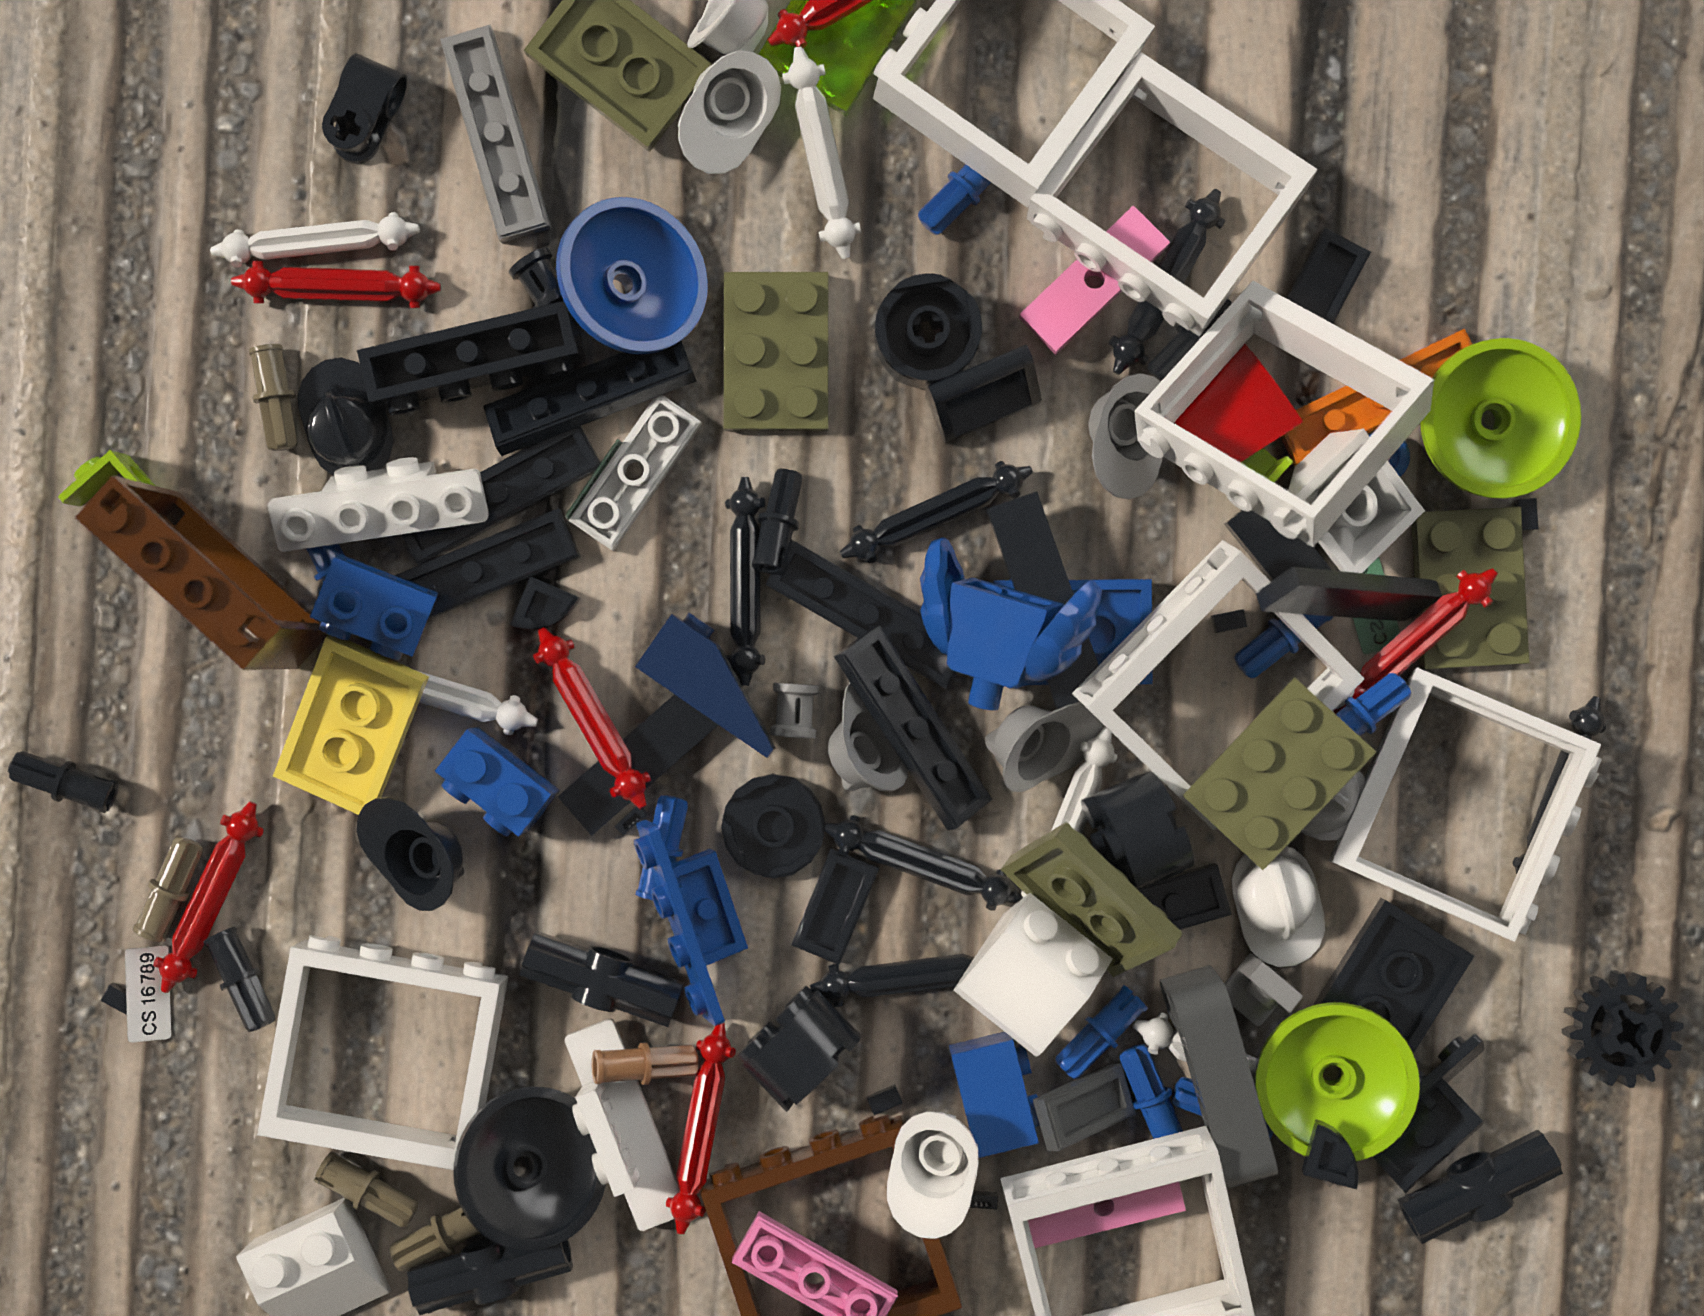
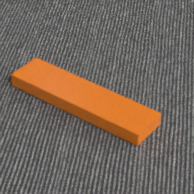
[1280,328,1472,466]

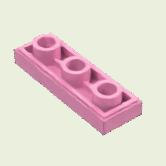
[1019,205,1170,355]
[1028,1182,1186,1248]
[732,1211,898,1316]

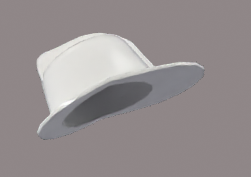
[687,0,769,55]
[678,51,781,174]
[1232,846,1325,967]
[887,1111,979,1239]

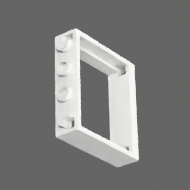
[873,0,1155,208]
[1027,52,1317,337]
[1134,281,1434,547]
[1072,540,1364,831]
[1328,668,1602,942]
[257,935,508,1170]
[1000,1126,1255,1316]

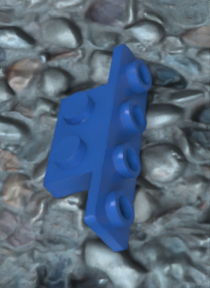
[634,820,748,1026]

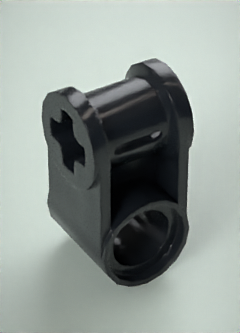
[322,53,408,164]

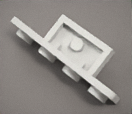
[268,457,489,552]
[565,1018,679,1231]

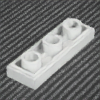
[569,395,702,551]

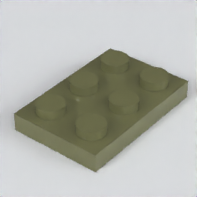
[524,0,712,152]
[724,272,829,431]
[1411,507,1530,669]
[1182,677,1376,870]
[1000,822,1183,977]

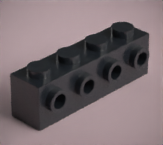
[357,301,586,415]

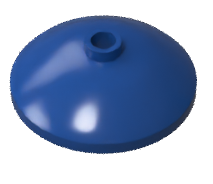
[556,197,708,354]

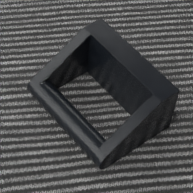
[925,344,1042,443]

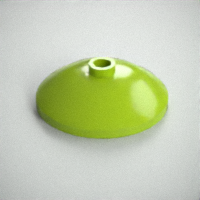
[1420,338,1581,498]
[1255,1003,1420,1161]

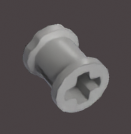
[770,682,820,738]

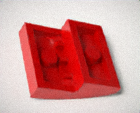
[1174,344,1303,463]

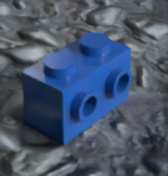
[310,553,438,660]
[435,727,560,837]
[949,1031,1040,1158]

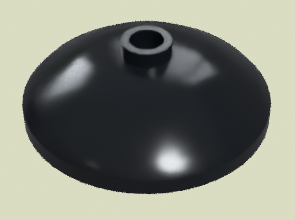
[453,1087,606,1250]

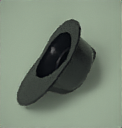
[297,358,394,476]
[356,797,464,911]

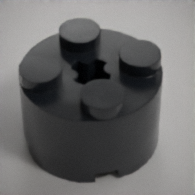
[874,273,982,389]
[1081,771,1194,891]
[738,985,862,1112]

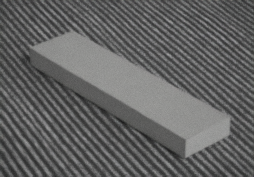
[440,25,551,243]

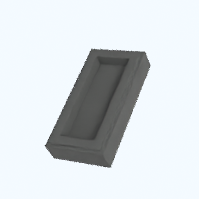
[1033,1064,1136,1152]

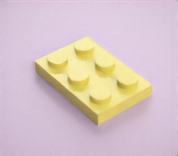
[273,635,429,815]

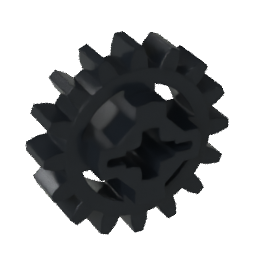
[1561,970,1684,1088]

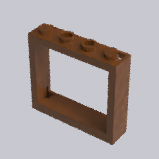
[74,475,329,670]
[700,1114,962,1316]

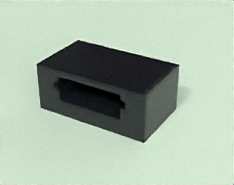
[1515,498,1538,531]
[1211,609,1248,633]
[615,806,648,836]
[100,983,127,1015]
[867,1084,903,1116]
[969,1190,998,1210]

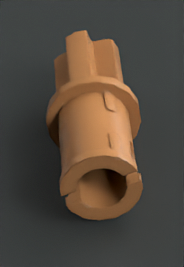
[591,1043,698,1085]

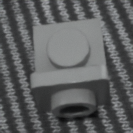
[1225,953,1303,1026]

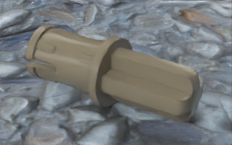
[249,344,298,451]
[133,837,203,942]
[314,1151,419,1227]
[389,1208,480,1271]

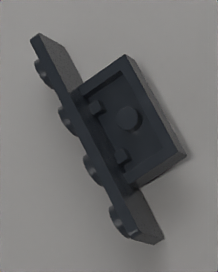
[1324,1033,1485,1194]

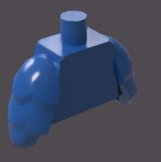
[920,537,1102,711]

